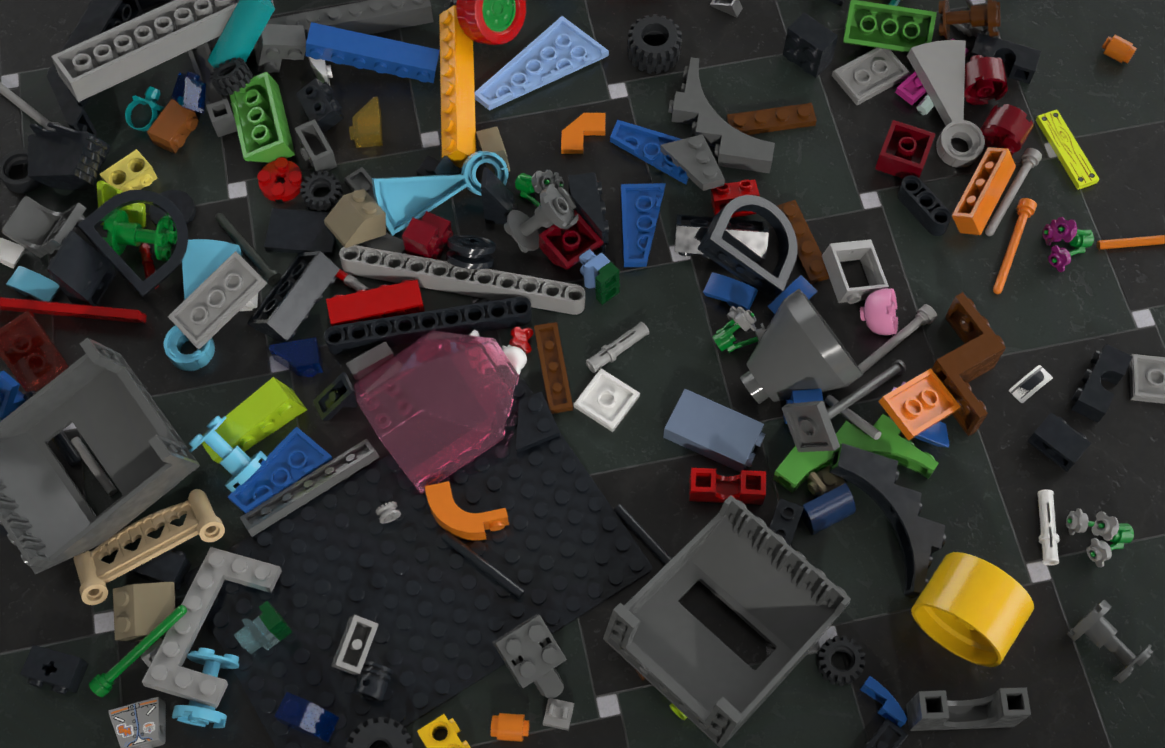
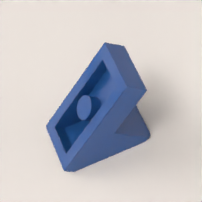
[0,371,25,422]

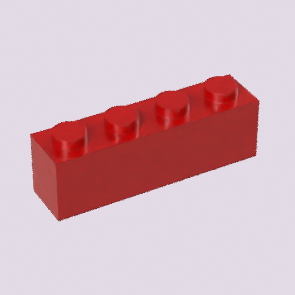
[326,279,425,326]

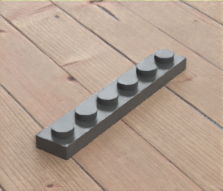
[240,439,379,537]

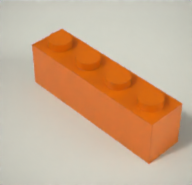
[952,147,1016,235]

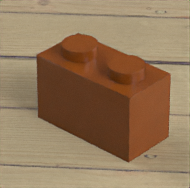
[147,99,199,154]

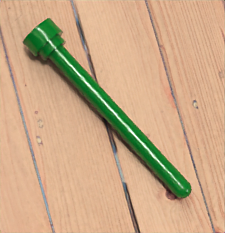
[89,605,187,697]

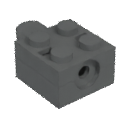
[492,615,567,698]

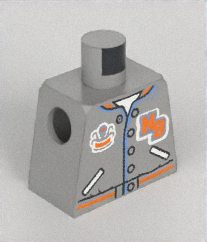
[109,697,166,748]

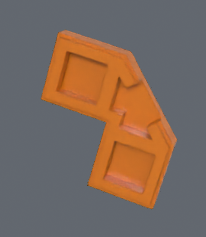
[561,113,605,154]

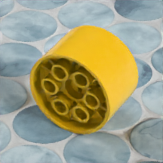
[911,552,1034,667]

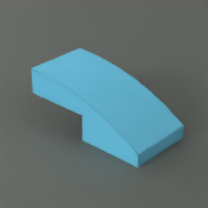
[6,266,60,302]

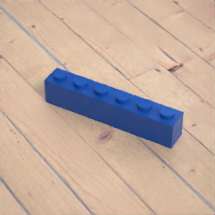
[306,22,440,83]

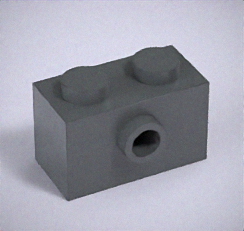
[295,119,337,175]

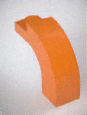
[425,481,509,540]

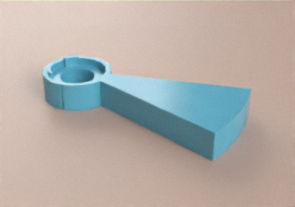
[372,151,509,236]
[164,239,243,371]

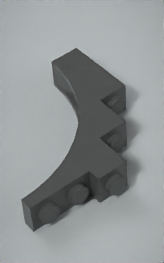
[668,57,775,173]

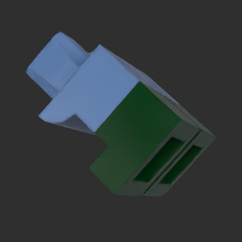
[579,249,620,305]

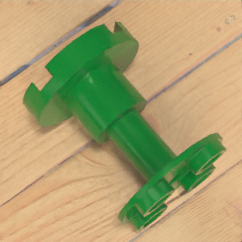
[103,210,177,262]

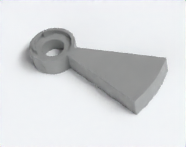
[907,40,985,168]

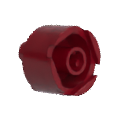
[964,55,1008,105]
[980,104,1033,156]

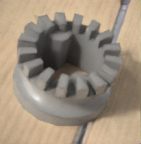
[376,501,401,524]

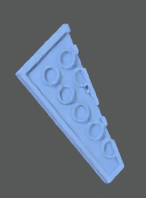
[475,16,609,110]

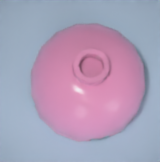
[860,288,898,335]

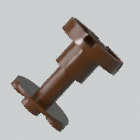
[939,0,1001,40]

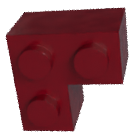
[402,211,453,260]

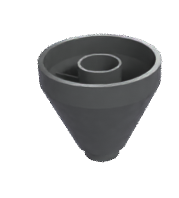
[740,288,863,404]

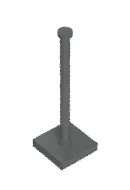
[782,360,906,452]

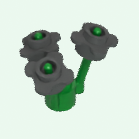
[515,170,564,207]

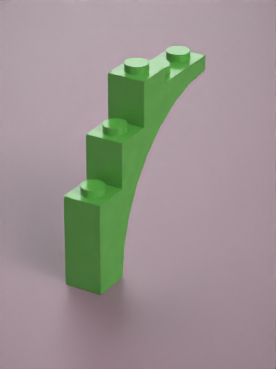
[773,414,939,493]

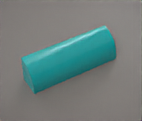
[208,0,275,68]

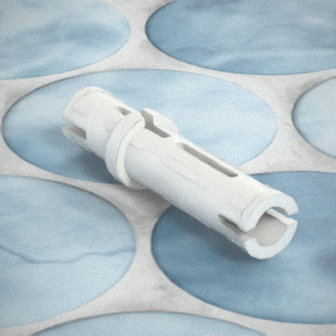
[1037,490,1060,565]

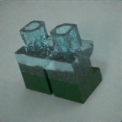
[234,601,293,654]

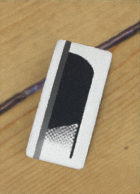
[1009,365,1053,403]

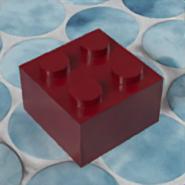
[875,120,936,179]

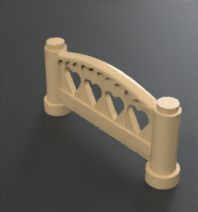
[74,489,225,605]

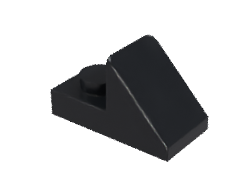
[416,155,461,176]
[313,372,357,421]

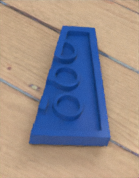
[610,120,689,185]
[621,183,666,267]
[228,426,333,514]

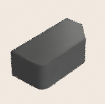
[346,341,395,380]

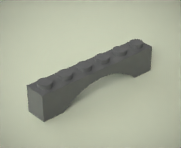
[188,42,237,137]

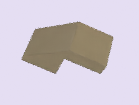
[476,126,510,174]

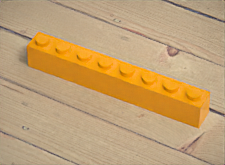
[439,5,476,168]

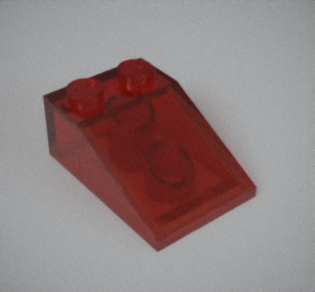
[0,311,69,393]

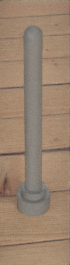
[0,82,63,130]
[985,148,1042,236]
[858,304,937,373]

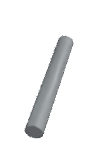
[825,395,882,440]
[70,437,117,496]

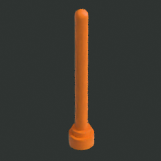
[993,198,1037,294]

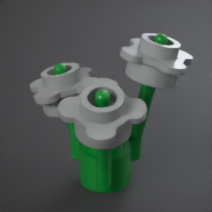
[712,306,766,353]
[1066,508,1134,567]

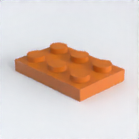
[878,368,961,441]

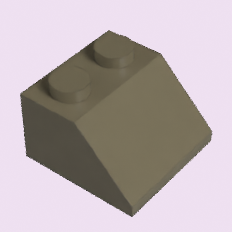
[324,189,386,248]
[113,582,176,642]

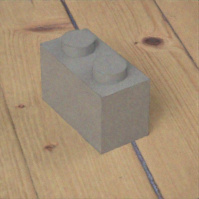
[331,615,379,675]

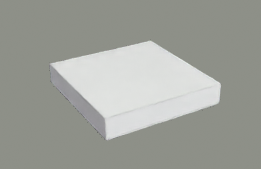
[574,369,640,432]

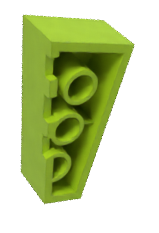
[201,377,307,464]

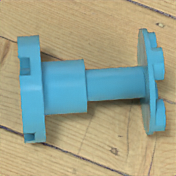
[188,416,268,492]
[172,648,239,728]

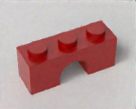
[689,468,766,505]

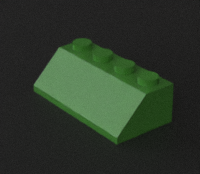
[843,0,937,53]
[229,72,295,163]

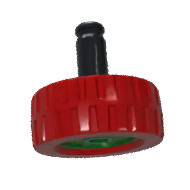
[450,0,526,45]

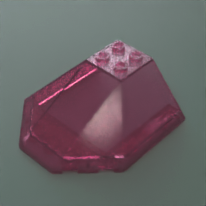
[354,330,519,494]

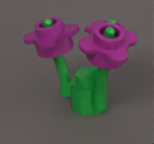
[1043,217,1094,272]

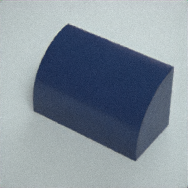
[801,483,856,535]

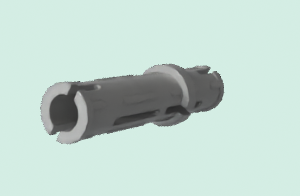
[586,322,649,373]

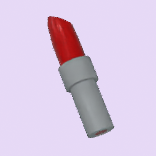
[335,269,369,291]

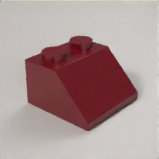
[539,210,604,269]

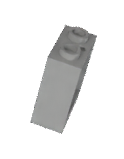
[822,239,889,304]

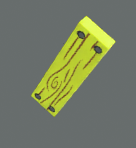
[1036,110,1099,190]

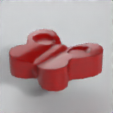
[509,327,533,354]

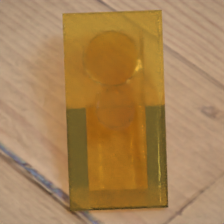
[349,97,383,148]

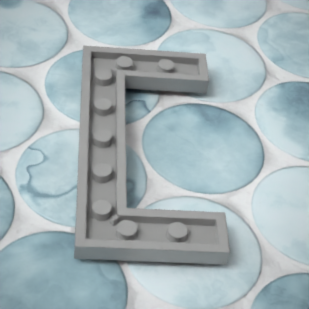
[142,547,282,708]

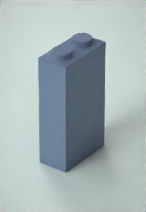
[663,389,766,472]

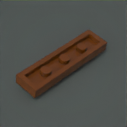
[726,103,817,135]
[777,200,830,284]
[534,322,573,414]

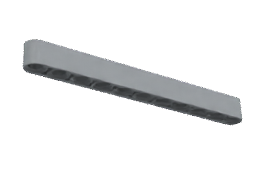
[339,245,585,315]

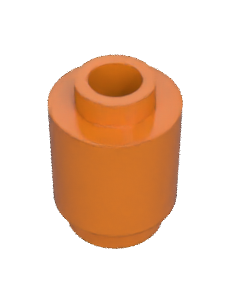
[1102,34,1137,64]
[491,713,529,742]

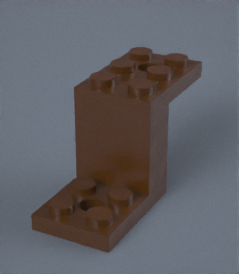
[932,292,1006,436]

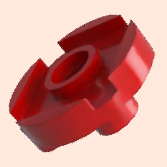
[257,157,304,202]

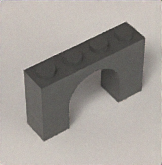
[906,687,1031,731]

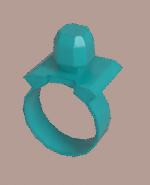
[125,86,164,131]

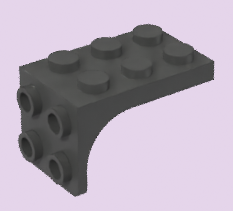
[2,196,86,258]

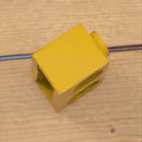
[417,714,471,748]

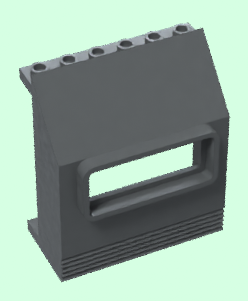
[0,338,200,574]
[603,495,851,748]

